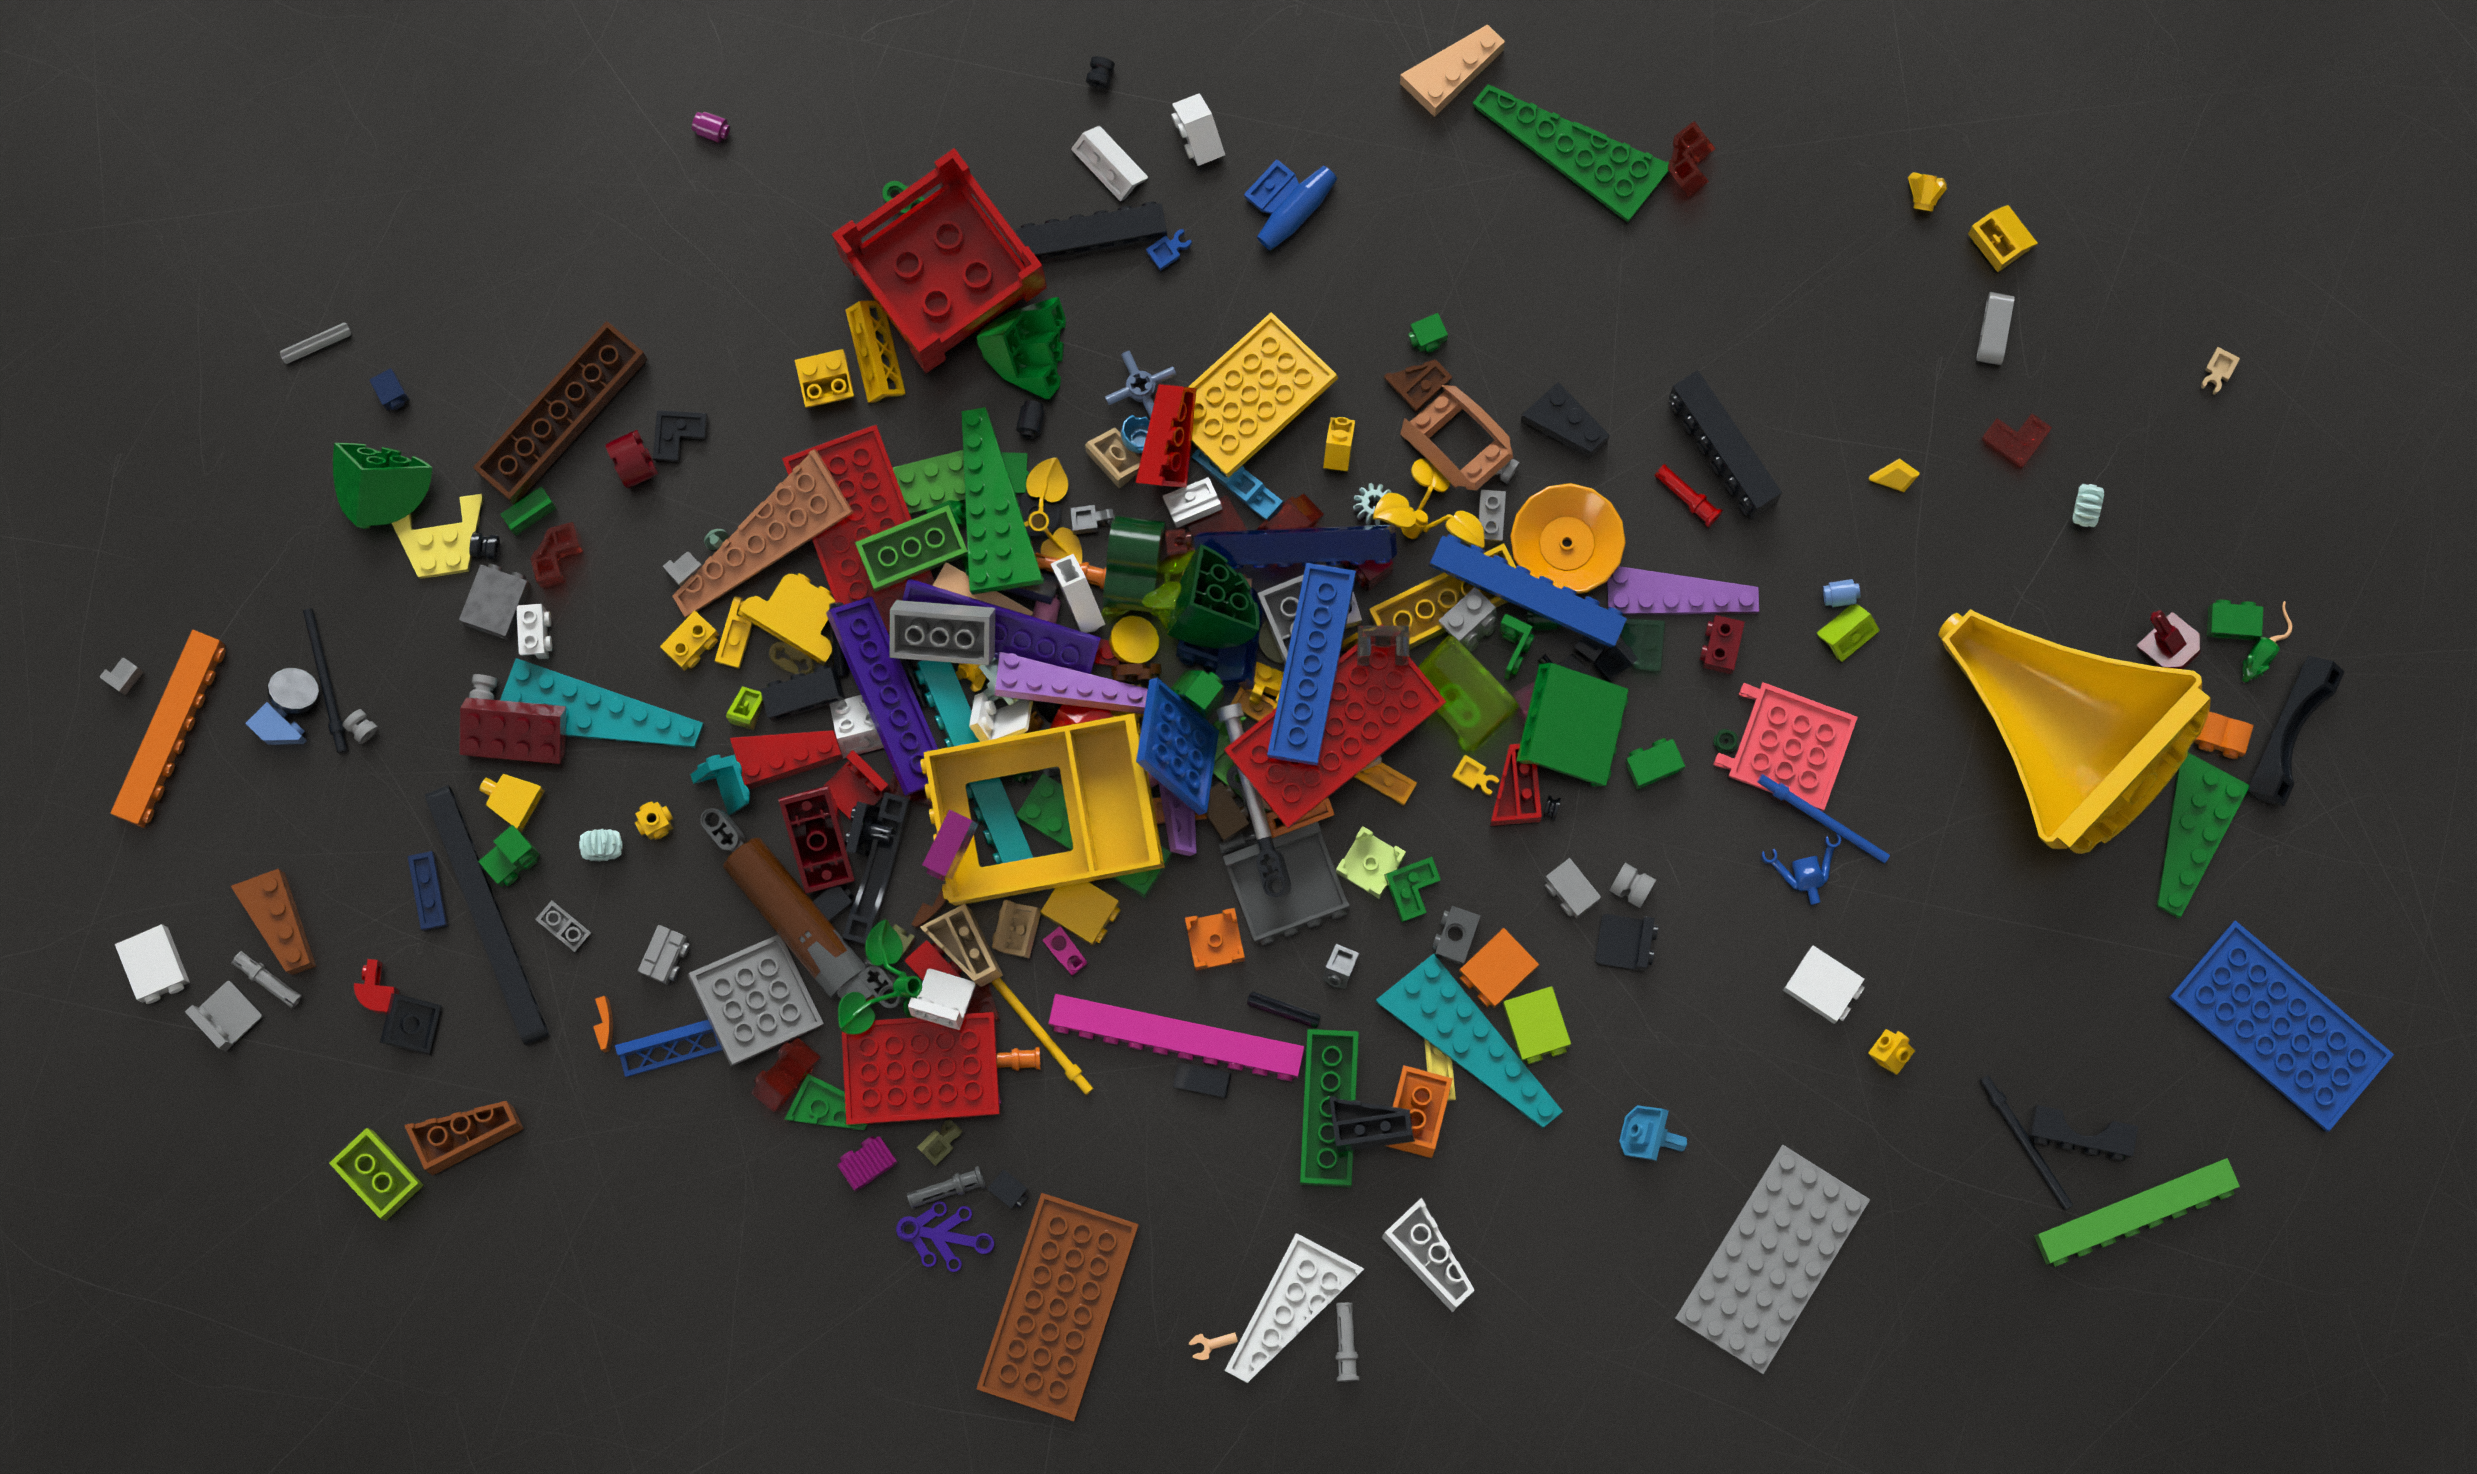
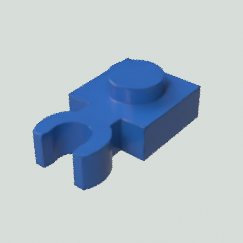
[1146,229,1192,271]

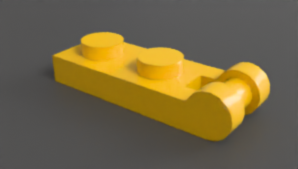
[715,596,753,669]

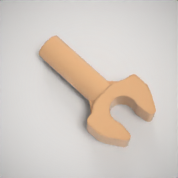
[1189,1332,1238,1360]

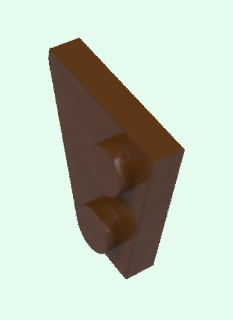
[1384,359,1453,412]

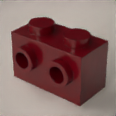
[1700,615,1745,674]

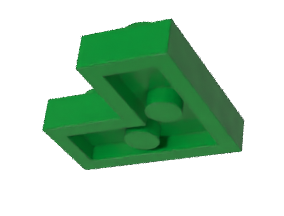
[1384,857,1441,922]

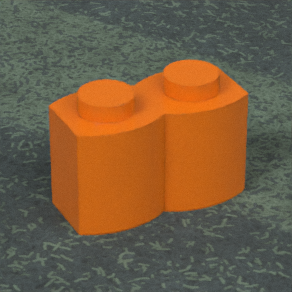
[2194,712,2254,759]

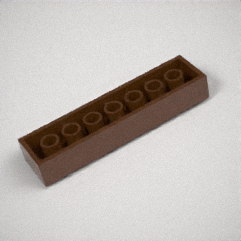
[473,321,648,505]

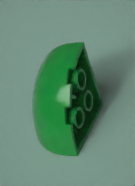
[333,443,432,528]

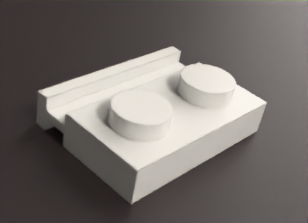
[1163,477,1222,528]

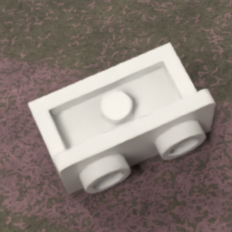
[517,604,552,659]

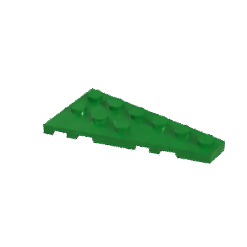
[2156,753,2250,918]

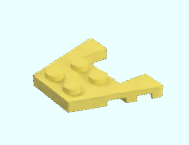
[392,494,484,579]

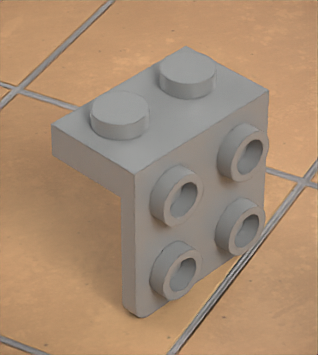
[1438,587,1498,655]

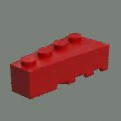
[730,730,843,790]

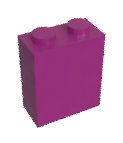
[922,809,979,881]

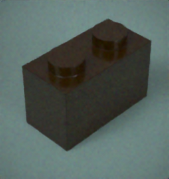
[1204,782,1251,844]

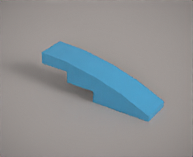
[1191,449,1285,523]

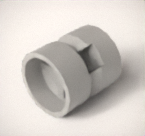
[1609,862,1656,908]

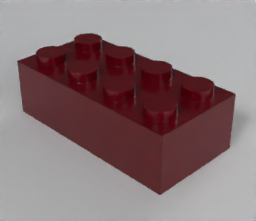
[459,697,566,764]

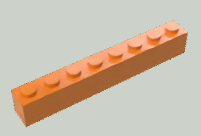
[111,629,226,828]

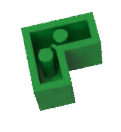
[478,825,540,887]

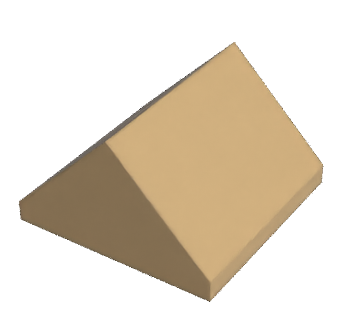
[1085,428,1142,489]

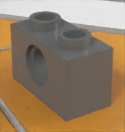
[1432,906,1481,966]

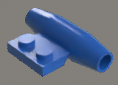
[1244,159,1337,250]

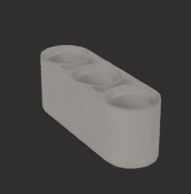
[1976,292,2014,365]

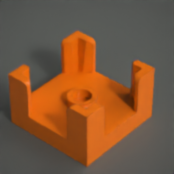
[1185,908,1245,971]

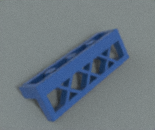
[615,1020,723,1077]

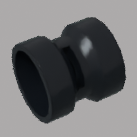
[1086,56,1115,89]
[469,532,500,560]

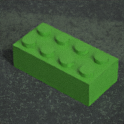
[855,505,968,592]

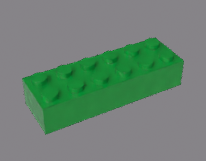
[1016,774,1172,899]
[1300,1029,1359,1187]

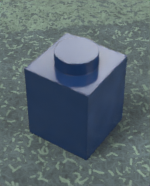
[369,368,409,411]

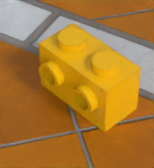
[660,610,719,671]

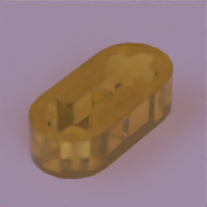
[769,642,814,675]

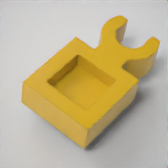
[1452,755,1499,796]

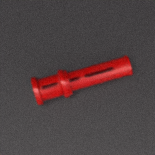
[1655,464,1723,527]

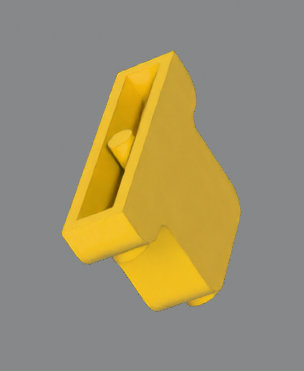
[738,573,835,666]

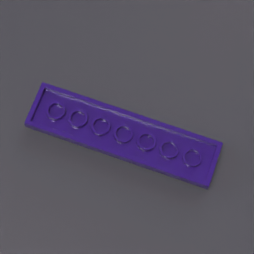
[902,579,1101,674]
[826,597,938,796]

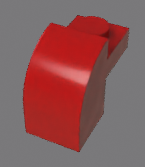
[354,959,399,1014]

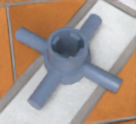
[1105,351,1177,418]

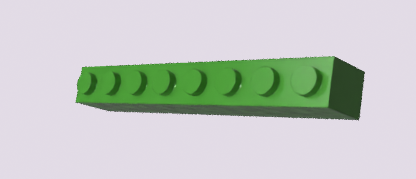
[2034,1158,2240,1267]

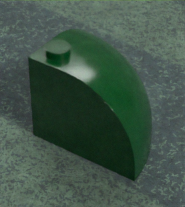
[1166,544,1260,648]

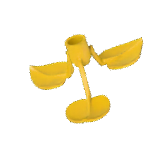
[1024,457,1082,564]
[1373,458,1485,549]

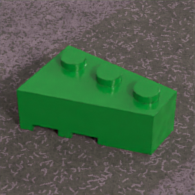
[1170,670,1225,721]

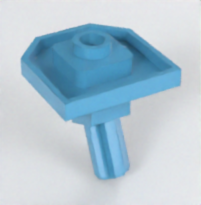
[1619,1105,1687,1161]

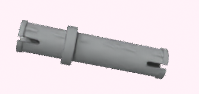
[231,951,302,1009]

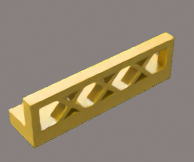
[846,301,906,403]

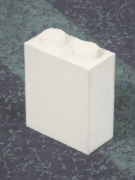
[1051,554,1105,633]
[115,924,190,1004]
[1783,946,1865,1024]

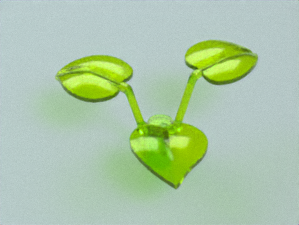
[1101,550,1195,628]

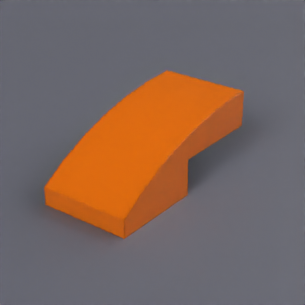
[593,996,613,1053]

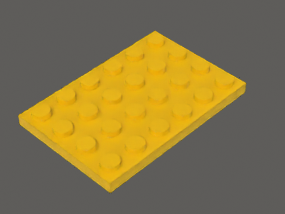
[1189,312,1338,478]

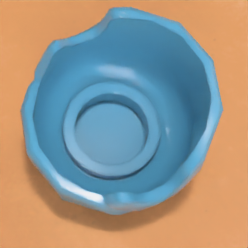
[1121,415,1150,453]

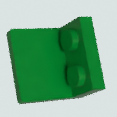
[1499,613,1534,680]

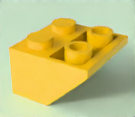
[1968,205,2038,272]
[795,349,854,408]

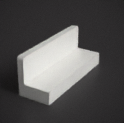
[1071,126,1148,201]

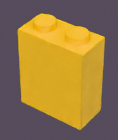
[1041,882,1121,946]

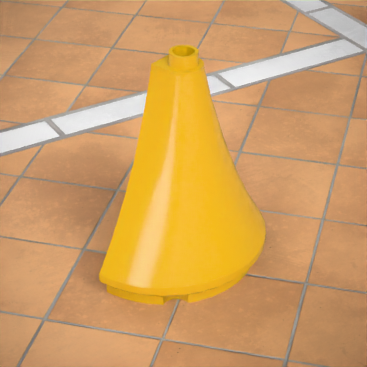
[1938,609,2211,854]

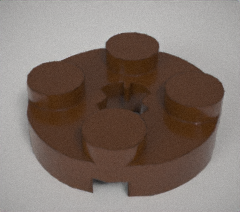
[1111,663,1162,682]

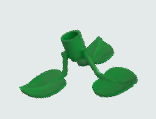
[838,920,923,1034]

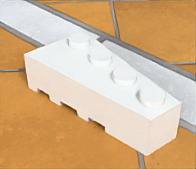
[1382,1198,1474,1312]

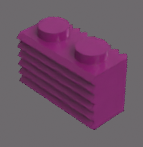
[837,1136,898,1192]

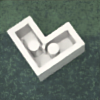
[1171,93,1225,166]

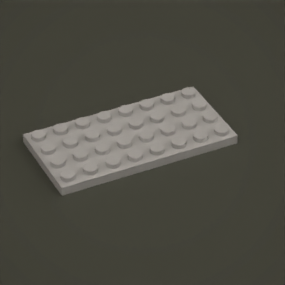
[1675,1145,1870,1374]

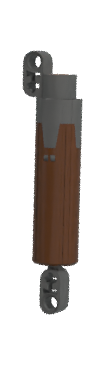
[700,808,906,1008]

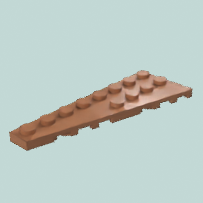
[673,449,854,618]

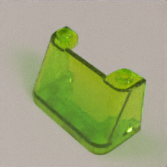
[1418,634,1519,754]

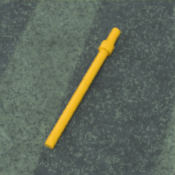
[991,977,1093,1095]

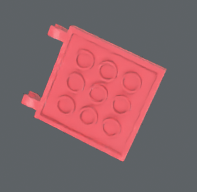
[1713,682,1858,812]

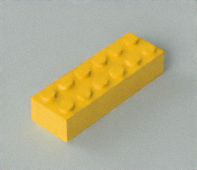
[1369,544,1516,652]

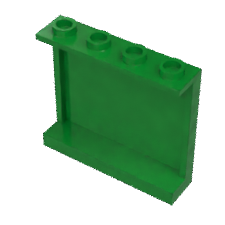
[1516,663,1629,787]

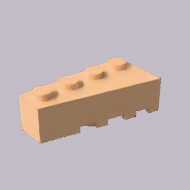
[1400,25,1505,117]

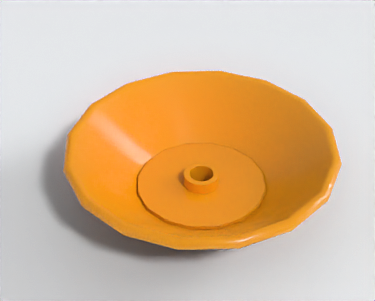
[1510,483,1626,594]

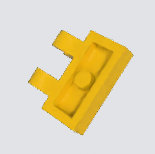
[1247,662,1284,710]

